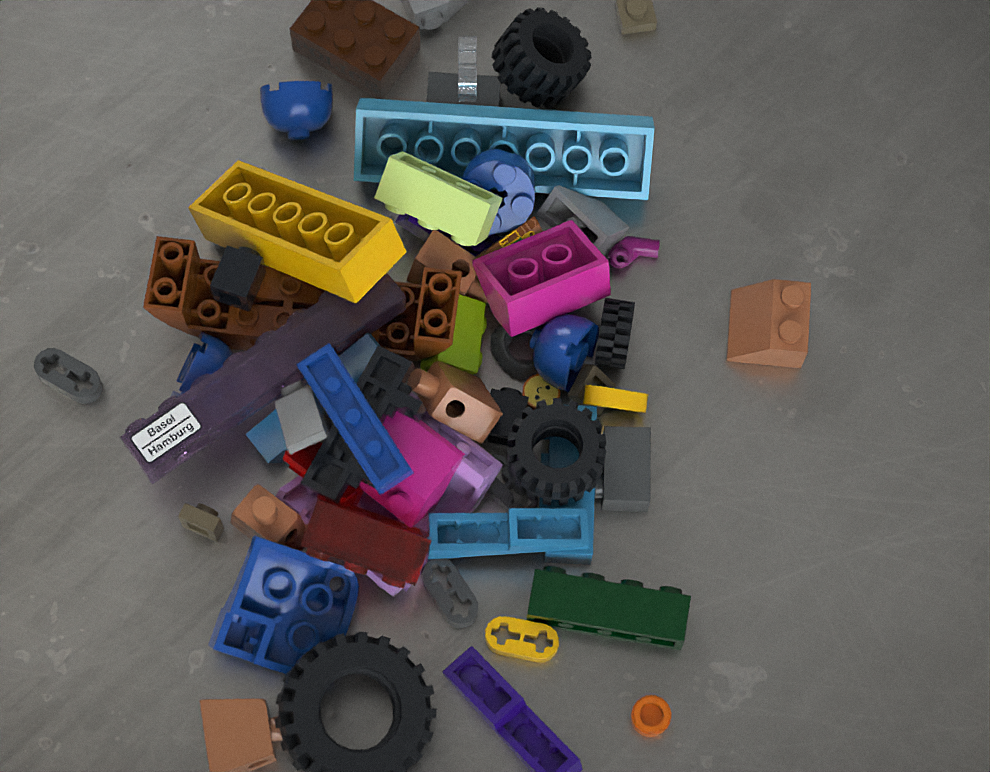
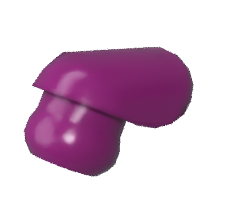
[608,236,660,268]

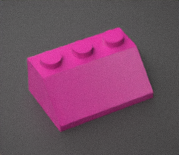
[472,220,611,337]
[359,411,465,528]

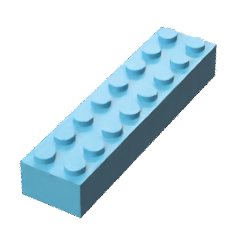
[354,98,655,200]

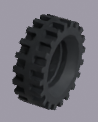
[275,632,436,772]

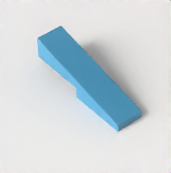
[246,333,380,463]
[427,508,589,559]

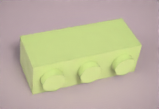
[374,151,503,246]

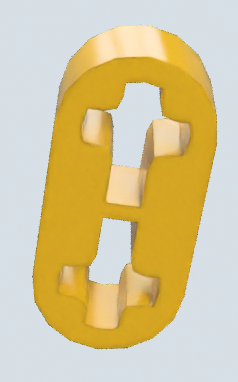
[583,385,649,413]
[485,616,559,663]

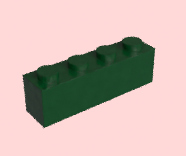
[526,566,691,650]

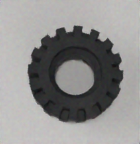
[594,298,635,369]

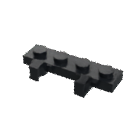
[300,346,426,504]

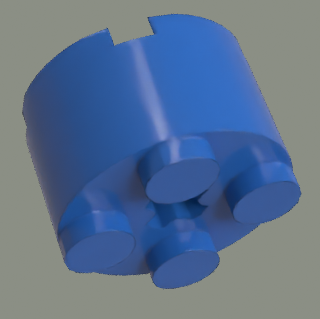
[462,149,535,235]

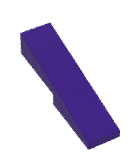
[442,645,583,772]

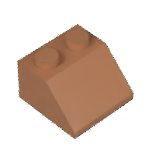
[726,279,811,368]

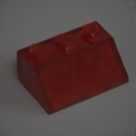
[301,493,432,588]

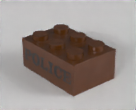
[290,0,420,99]

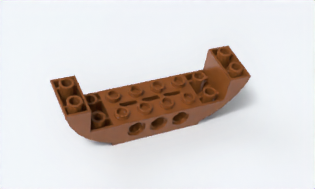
[143,236,462,361]

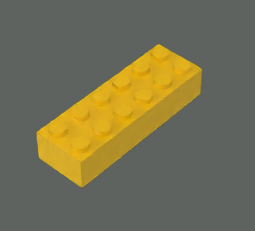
[188,160,406,303]

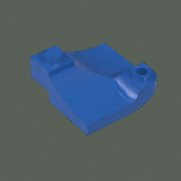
[208,535,359,674]

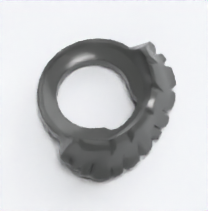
[490,324,538,380]

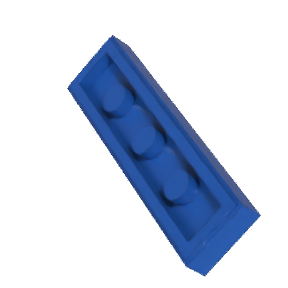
[296,343,414,495]

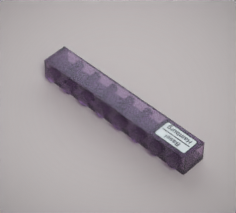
[120,273,406,484]

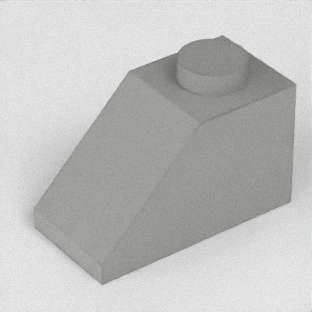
[536,185,629,256]

